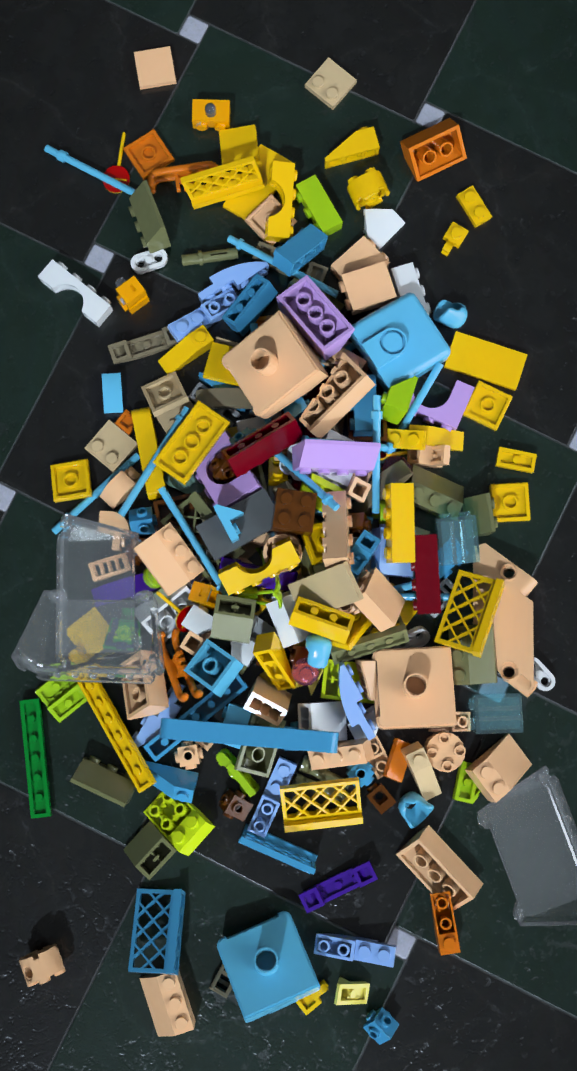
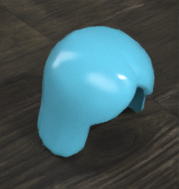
[433,299,467,329]
[306,633,332,669]
[398,791,434,828]

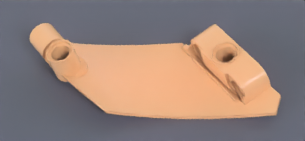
[473,543,538,698]

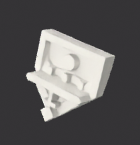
[363,209,405,250]

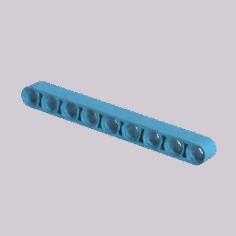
[159,718,339,753]

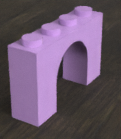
[406,380,475,432]
[195,430,263,508]

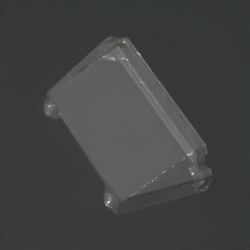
[55,514,142,674]
[11,589,165,684]
[477,765,577,926]

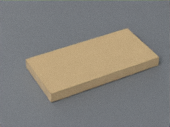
[287,561,364,609]

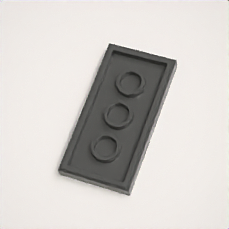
[195,488,274,561]

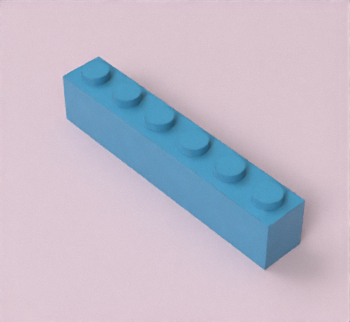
[143,674,249,762]

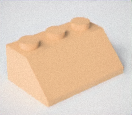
[133,522,205,596]
[119,650,169,720]
[140,971,196,1037]

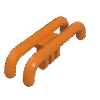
[147,161,222,194]
[157,628,203,702]

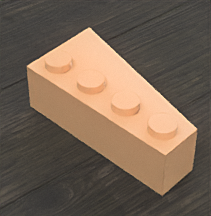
[299,352,375,439]
[322,490,354,569]

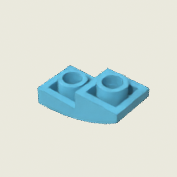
[101,372,123,413]

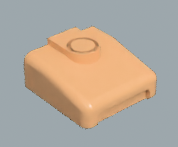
[222,311,329,419]
[372,646,457,730]

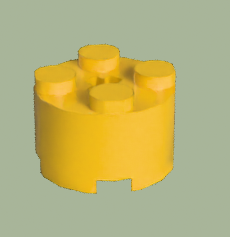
[347,167,390,211]

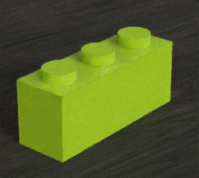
[295,175,343,236]

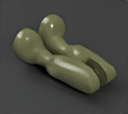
[292,755,350,801]

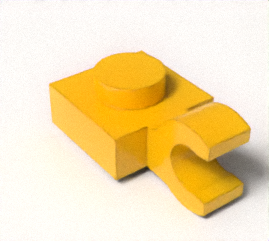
[441,222,469,256]
[296,979,329,1016]

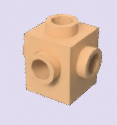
[174,741,204,770]

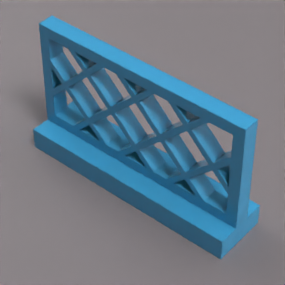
[238,823,318,875]
[128,888,186,975]

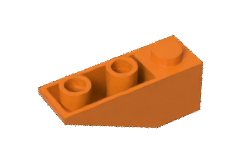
[430,891,461,956]

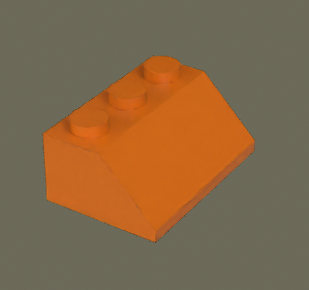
[400,118,467,182]

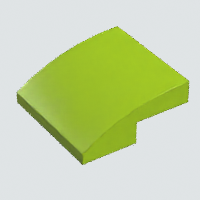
[35,666,87,723]

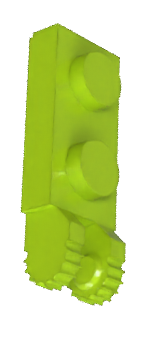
[216,748,260,798]

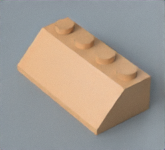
[396,825,483,911]

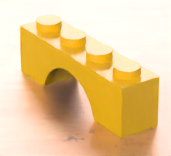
[264,160,298,243]
[218,536,301,596]

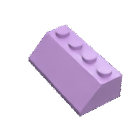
[276,275,355,361]
[292,439,381,477]

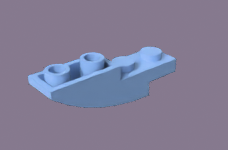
[198,262,269,304]
[167,288,238,343]
[338,661,376,740]
[132,682,186,747]
[247,756,297,838]
[314,933,397,968]

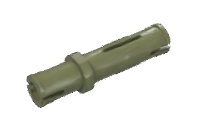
[181,247,238,266]

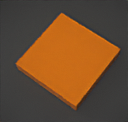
[123,129,174,180]

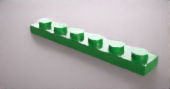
[19,698,52,819]

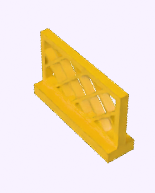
[180,155,265,210]
[434,569,505,658]
[279,777,363,833]

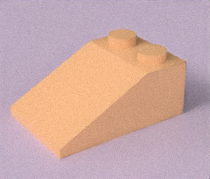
[465,733,532,803]

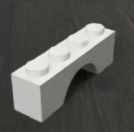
[38,259,113,327]
[181,604,256,667]

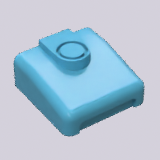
[350,293,451,393]
[217,911,320,1023]

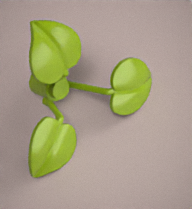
[238,548,282,629]

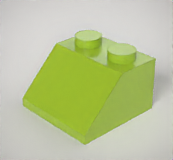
[381,376,418,425]

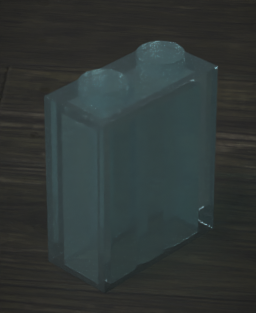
[435,511,480,566]
[469,692,523,734]

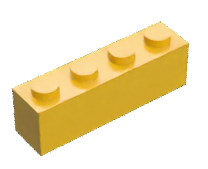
[383,483,415,563]

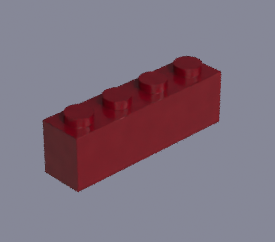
[221,412,303,477]
[411,534,441,614]

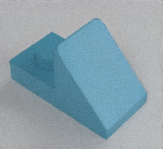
[213,504,244,543]

